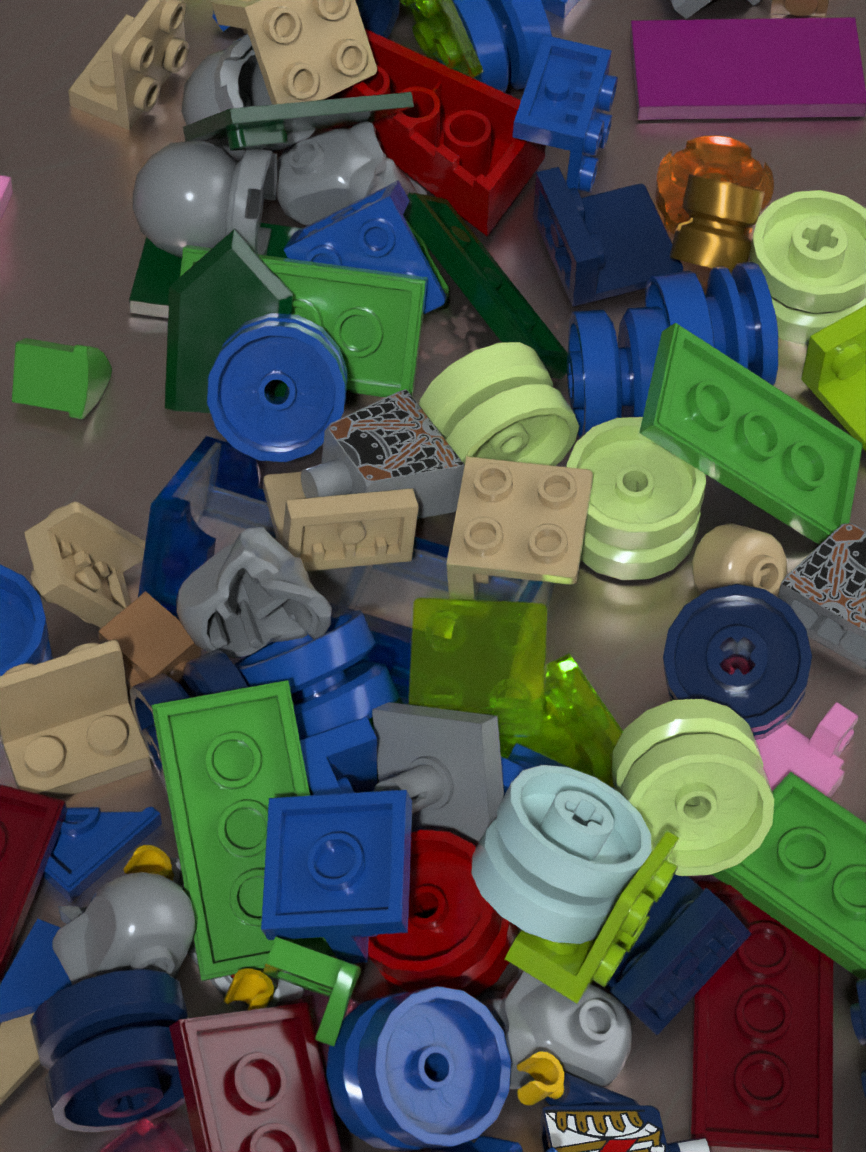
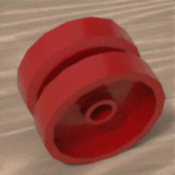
[368,829,518,998]

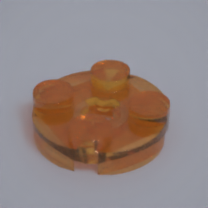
[655,136,774,239]

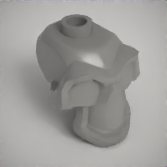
[276,121,427,226]
[176,527,332,658]
[52,872,195,985]
[475,968,632,1090]

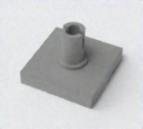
[372,702,504,847]

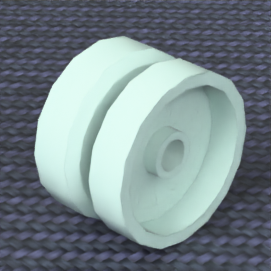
[471,765,651,944]

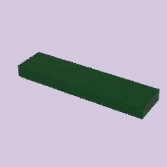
[403,192,568,379]

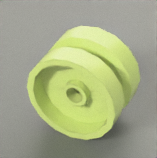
[749,190,866,346]
[419,342,579,466]
[566,417,706,580]
[612,699,775,876]

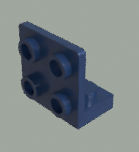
[533,167,684,307]
[605,874,751,1035]

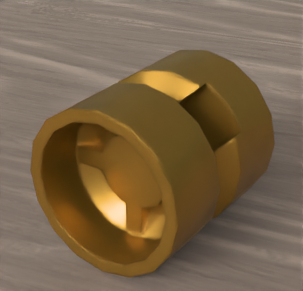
[670,174,765,273]

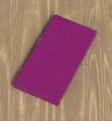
[630,17,866,120]

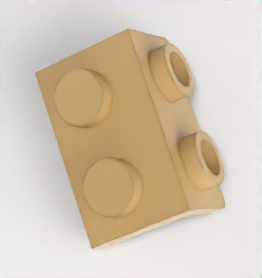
[24,502,150,628]

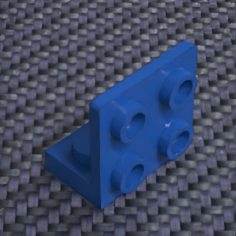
[512,35,618,194]
[283,180,446,315]

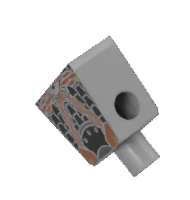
[301,389,465,519]
[778,523,866,669]

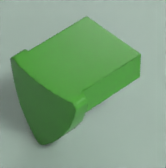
[12,338,112,419]
[263,937,361,1047]

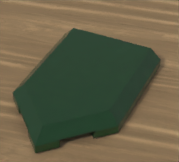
[164,228,293,413]

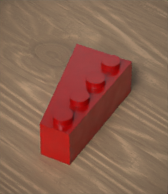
[323,29,546,236]

